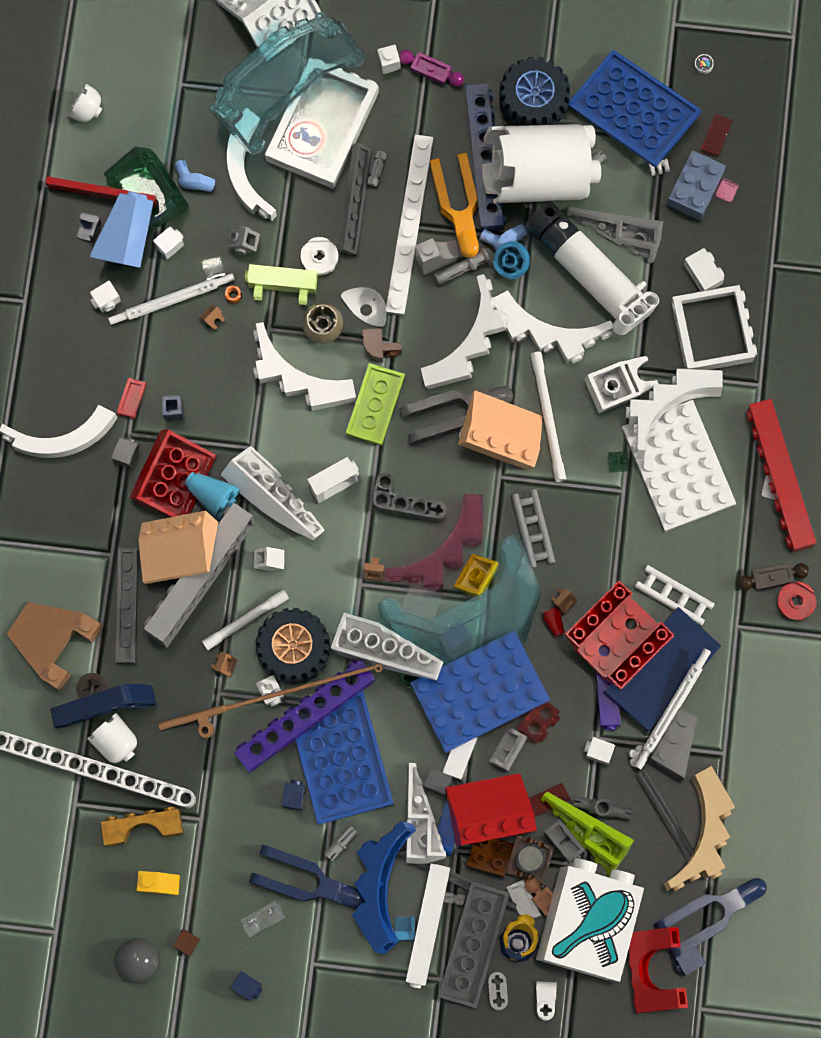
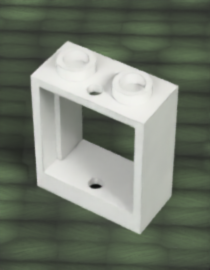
[307,457,359,504]

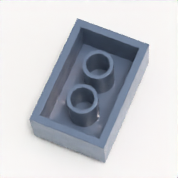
[667,150,726,221]

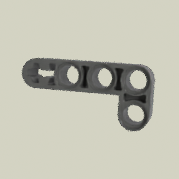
[373,473,446,522]

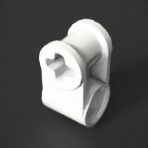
[536,981,557,1021]

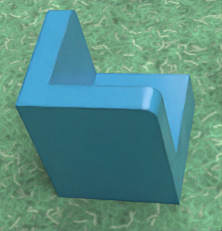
[395,916,415,941]

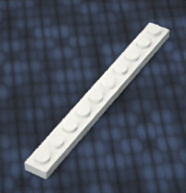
[386,135,433,316]

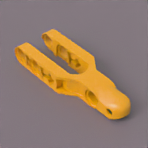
[429,152,479,258]

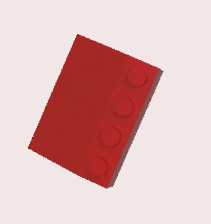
[129,429,217,517]
[445,773,537,846]

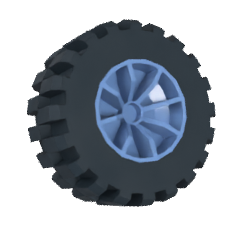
[499,57,570,126]

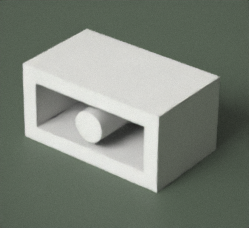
[683,248,725,292]

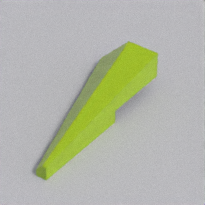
[541,792,634,878]

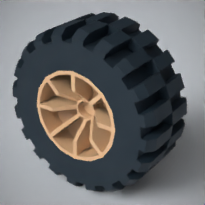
[255,608,330,685]

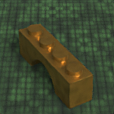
[101,807,184,847]

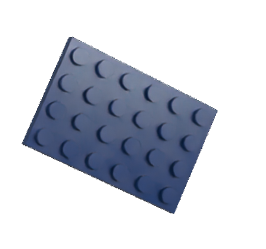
[568,49,702,168]
[410,631,550,753]
[291,691,394,825]

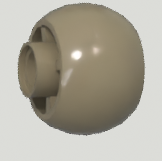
[302,302,343,344]

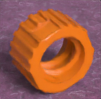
[225,286,242,304]

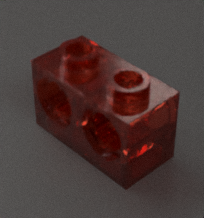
[518,702,560,744]

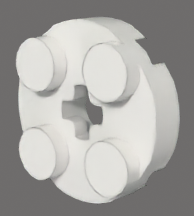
[301,237,338,275]

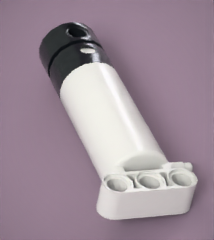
[524,201,659,335]

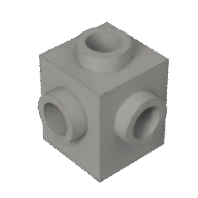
[228,226,260,255]

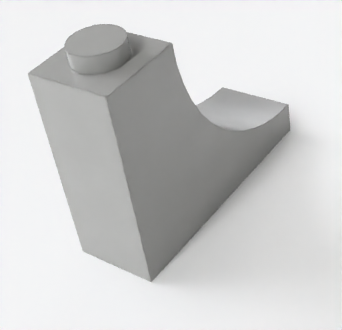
[415,238,466,276]

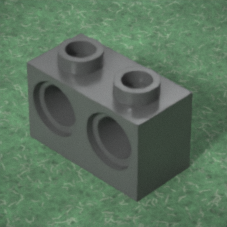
[544,819,585,864]

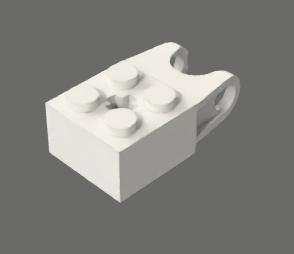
[584,356,659,414]

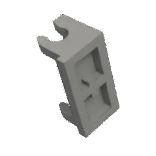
[489,728,527,773]

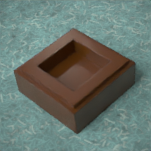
[173,929,201,956]

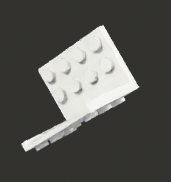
[216,0,325,62]

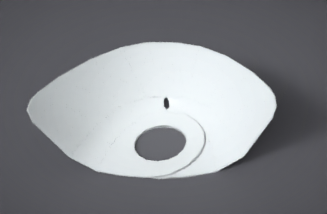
[341,287,386,327]

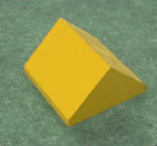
[453,554,499,601]

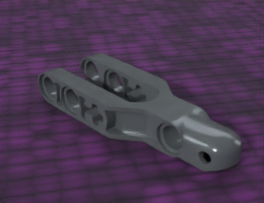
[399,386,513,445]

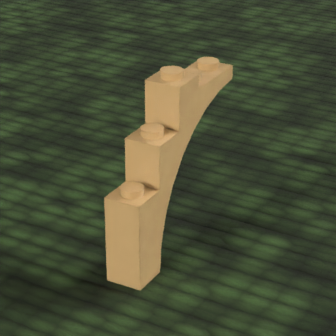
[664,766,735,891]

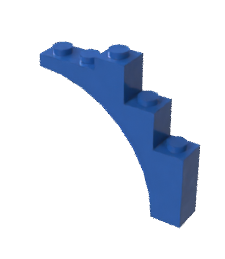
[352,821,416,954]

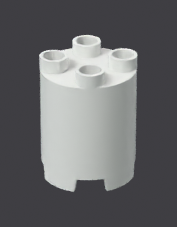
[482,124,601,203]

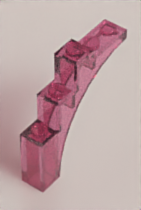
[385,494,483,591]

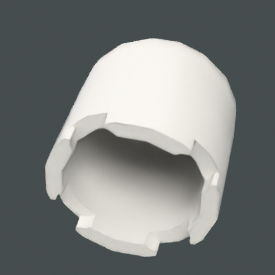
[87,713,137,763]

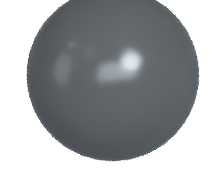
[115,938,159,983]

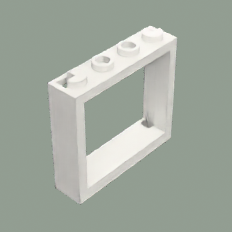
[671,285,757,370]

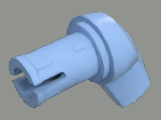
[174,160,215,192]
[480,224,527,250]

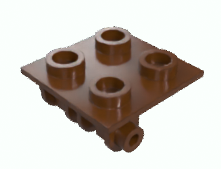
[466,839,514,877]

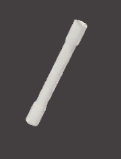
[202,589,289,650]

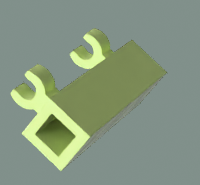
[245,264,318,305]

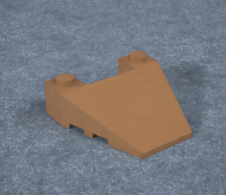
[7,602,103,691]

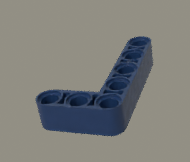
[50,684,156,729]

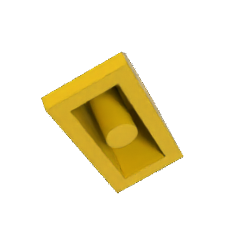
[137,871,180,895]

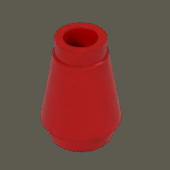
[542,607,565,637]

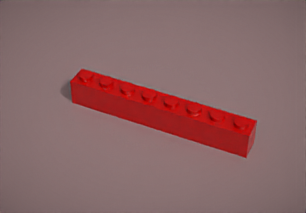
[746,399,816,553]

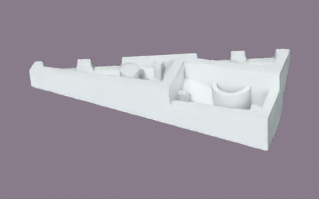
[406,763,446,864]

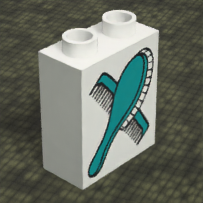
[536,858,644,982]

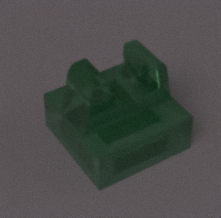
[608,451,629,473]

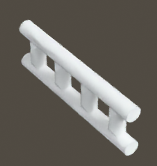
[635,565,715,627]

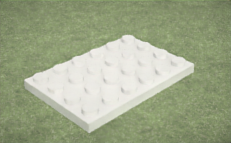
[622,400,736,532]

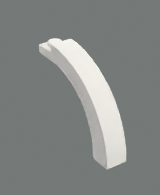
[227,109,277,221]
[0,405,117,458]

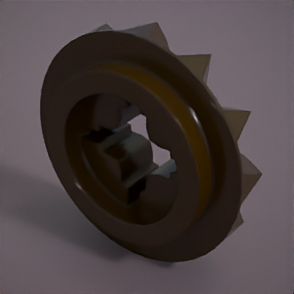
[76,673,107,698]

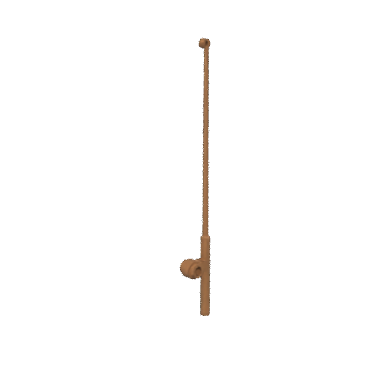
[158,664,383,738]

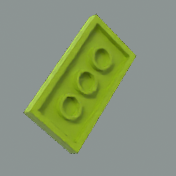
[346,363,405,446]

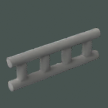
[511,489,556,569]

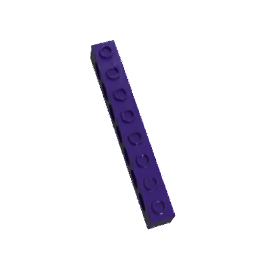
[234,660,375,774]

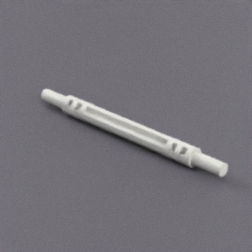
[108,273,235,325]
[635,648,711,769]

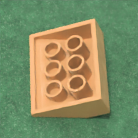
[458,390,543,470]
[139,511,218,584]

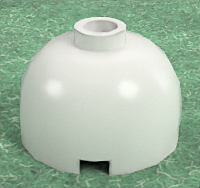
[68,84,102,122]

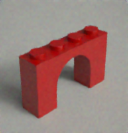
[629,927,688,1013]

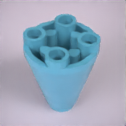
[185,472,240,521]

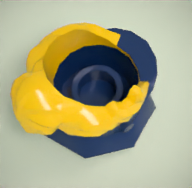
[499,914,538,962]

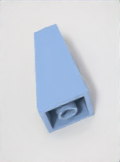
[90,191,153,268]

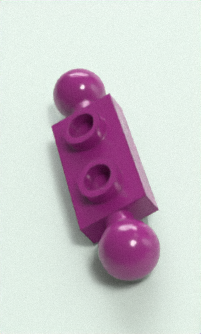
[399,50,464,87]

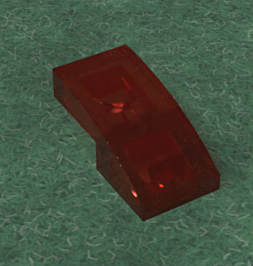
[701,114,733,155]

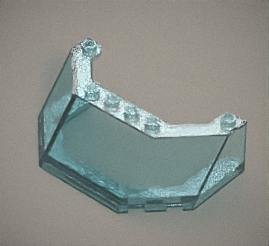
[209,11,367,155]
[377,533,542,667]

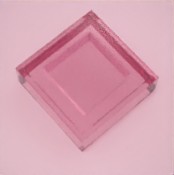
[715,178,740,203]

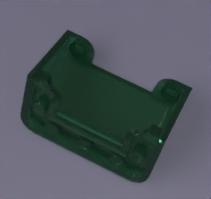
[103,146,189,234]

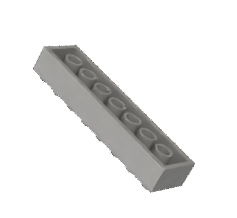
[144,503,255,648]

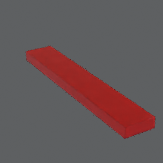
[45,176,158,207]

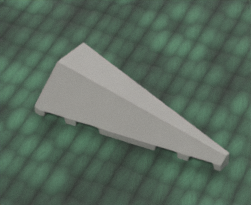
[567,207,663,263]

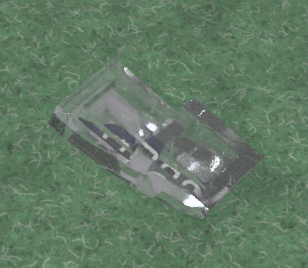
[240,900,287,938]

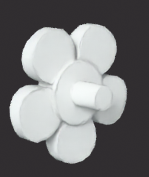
[629,745,645,767]

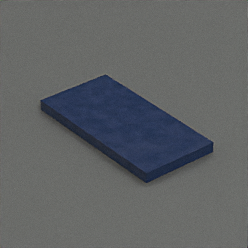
[603,607,721,732]

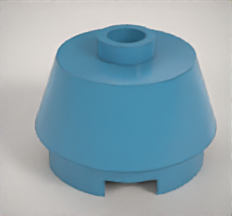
[493,241,530,279]

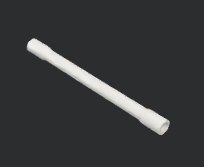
[530,352,567,482]

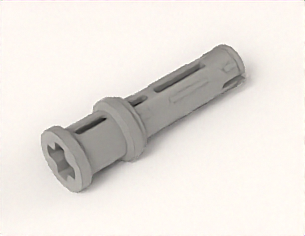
[434,247,491,285]

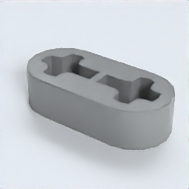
[488,972,508,1010]

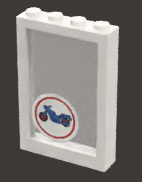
[265,58,379,189]

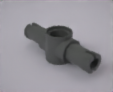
[573,795,633,821]

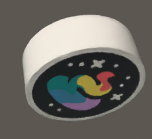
[695,54,713,74]

